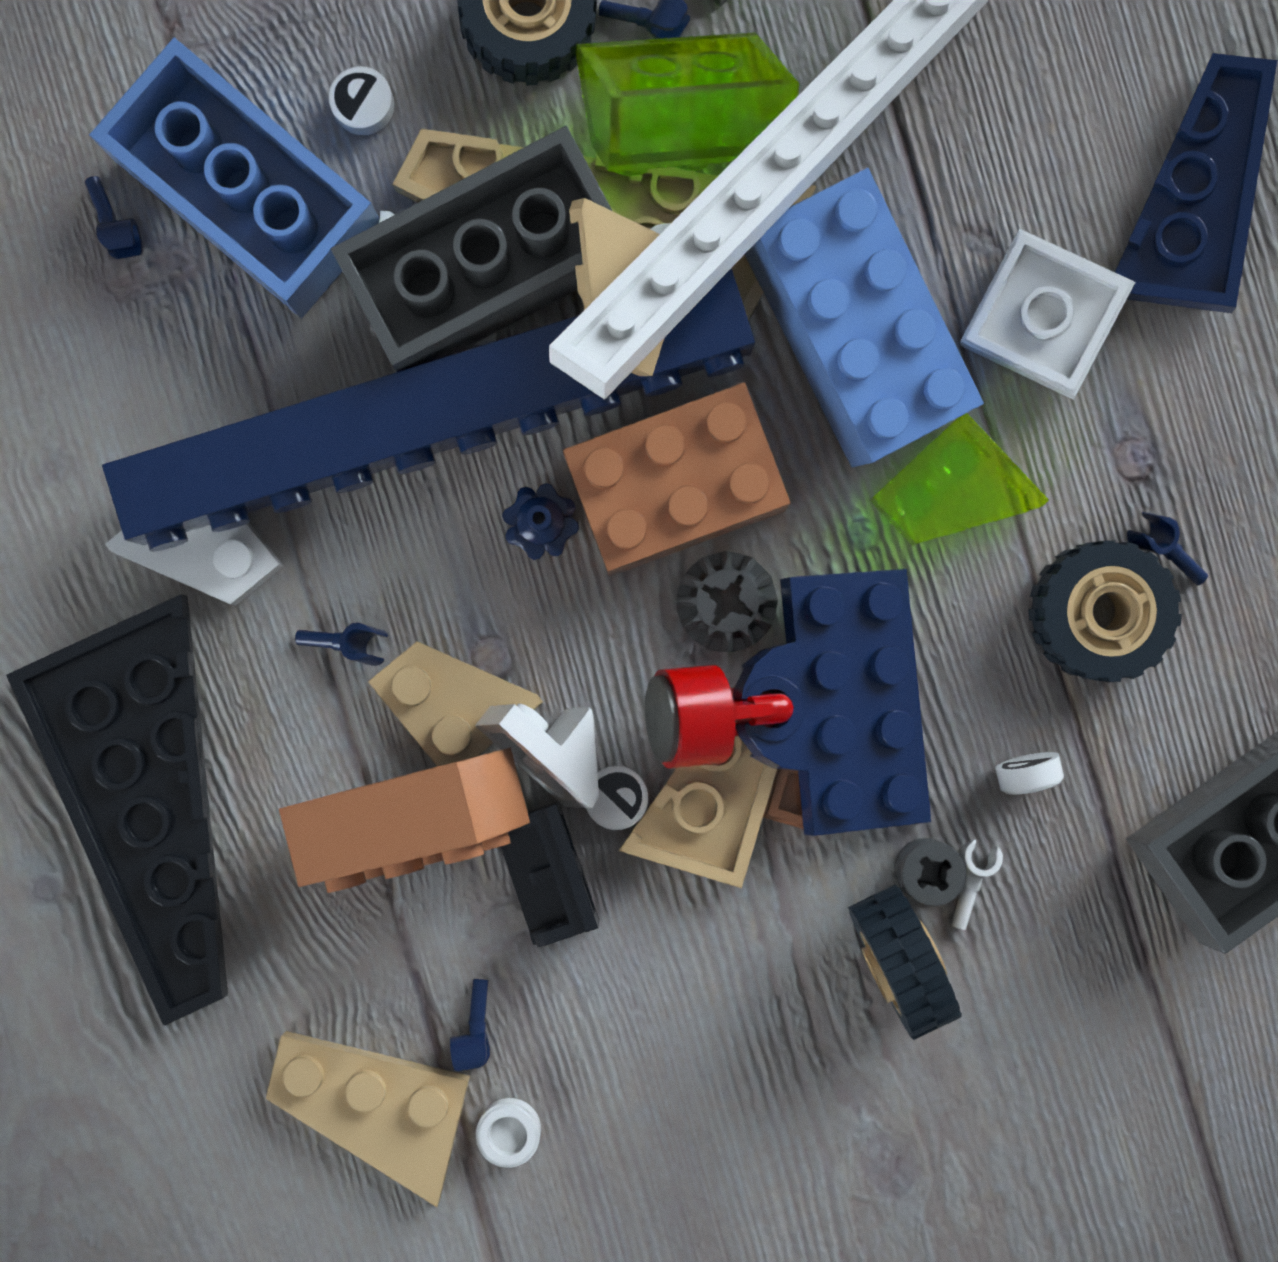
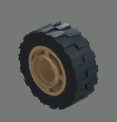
[457,0,597,86]
[1028,540,1182,682]
[848,885,962,1040]

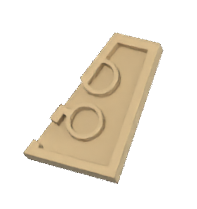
[619,685,777,888]

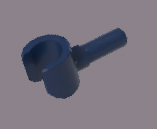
[599,0,690,44]
[85,176,143,259]
[1127,512,1208,586]
[295,622,388,666]
[450,979,490,1072]

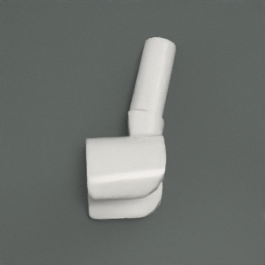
[951,840,1003,930]

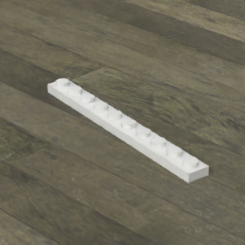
[549,0,989,400]

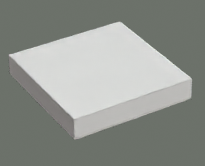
[960,229,1135,400]

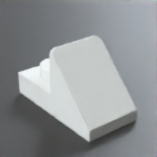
[475,704,599,808]

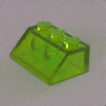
[576,32,800,176]

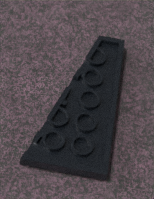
[6,594,228,1026]

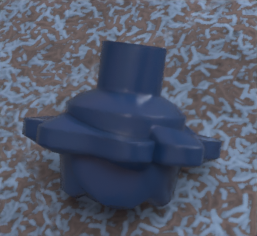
[502,483,579,560]

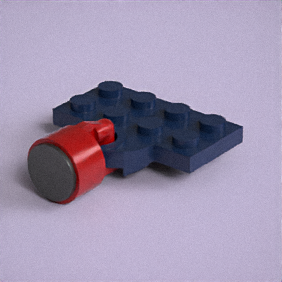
[645,569,931,836]

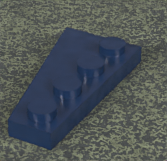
[1115,53,1278,314]

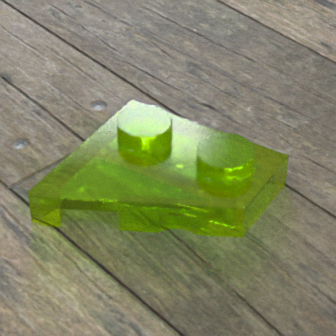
[870,413,1049,546]

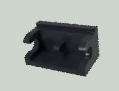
[501,801,600,947]

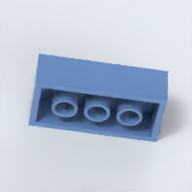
[89,37,380,319]
[744,168,984,468]

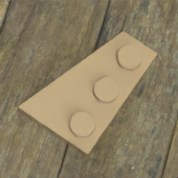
[265,1031,470,1207]

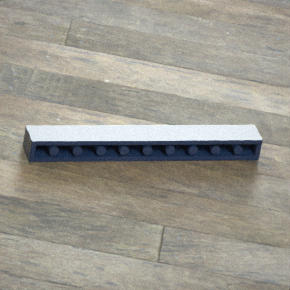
[102,268,755,552]

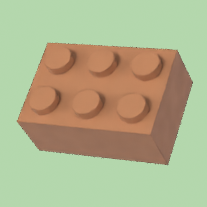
[562,382,791,577]
[279,747,530,893]

